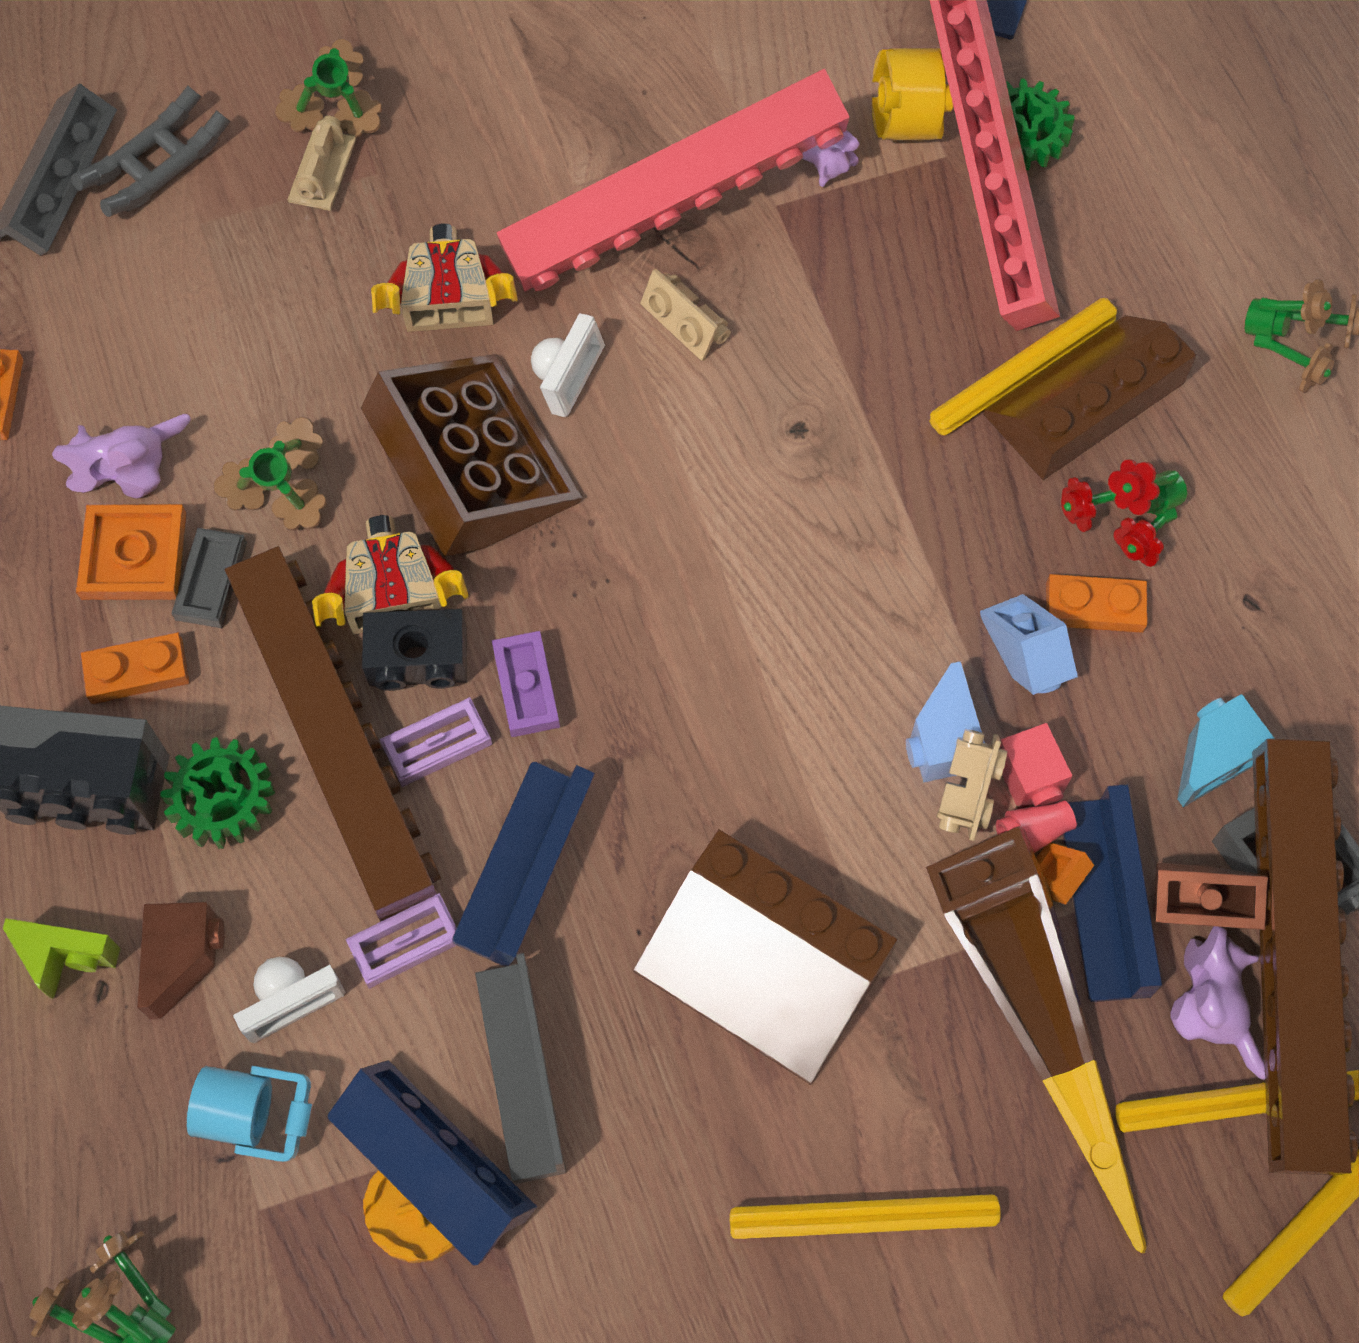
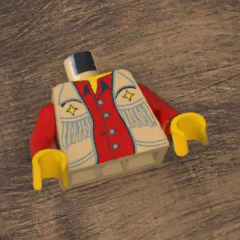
[371,223,518,332]
[312,515,469,635]

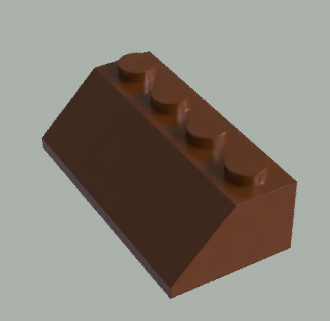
[983,315,1197,481]

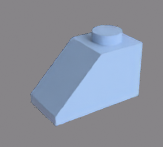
[980,594,1078,695]
[906,661,985,783]

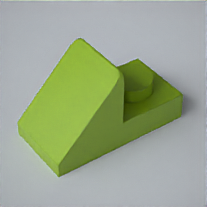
[3,918,121,999]

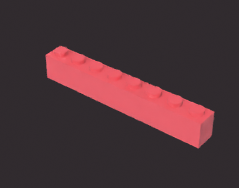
[930,0,1060,331]
[496,68,850,292]

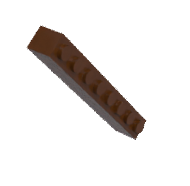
[224,546,442,922]
[1252,739,1358,1176]

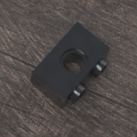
[362,609,467,691]

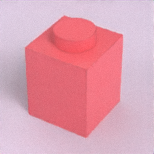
[999,723,1072,809]

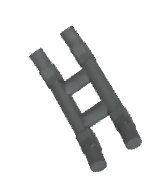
[71,85,231,217]

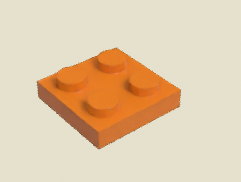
[76,504,186,600]

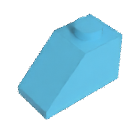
[1177,694,1275,807]

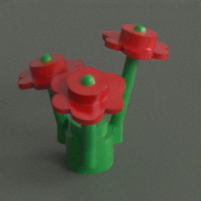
[1061,459,1187,567]

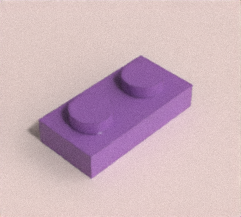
[492,631,560,737]

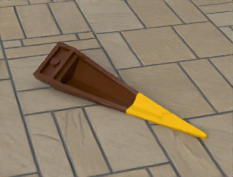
[926,826,1146,1253]

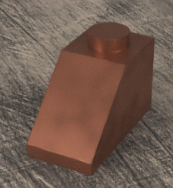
[1153,863,1268,930]
[137,902,225,1020]

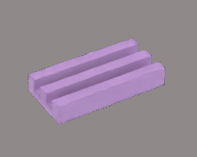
[379,697,492,787]
[345,893,457,989]

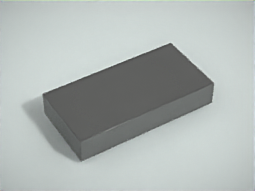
[171,528,247,628]

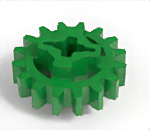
[1006,79,1075,170]
[160,737,275,849]

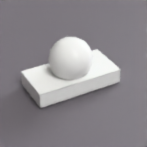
[531,313,605,418]
[233,956,346,1043]

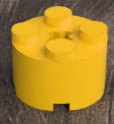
[872,48,953,140]

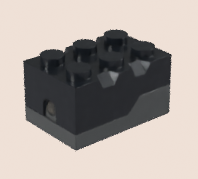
[0,705,170,835]

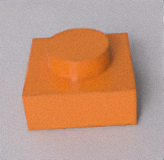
[1036,843,1094,905]

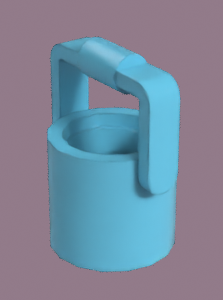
[187,1066,312,1162]

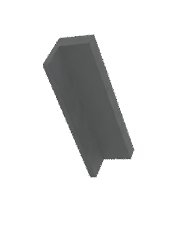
[0,83,117,256]
[475,953,566,1184]

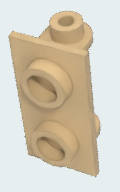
[287,116,356,211]
[640,269,731,361]
[936,729,1007,841]

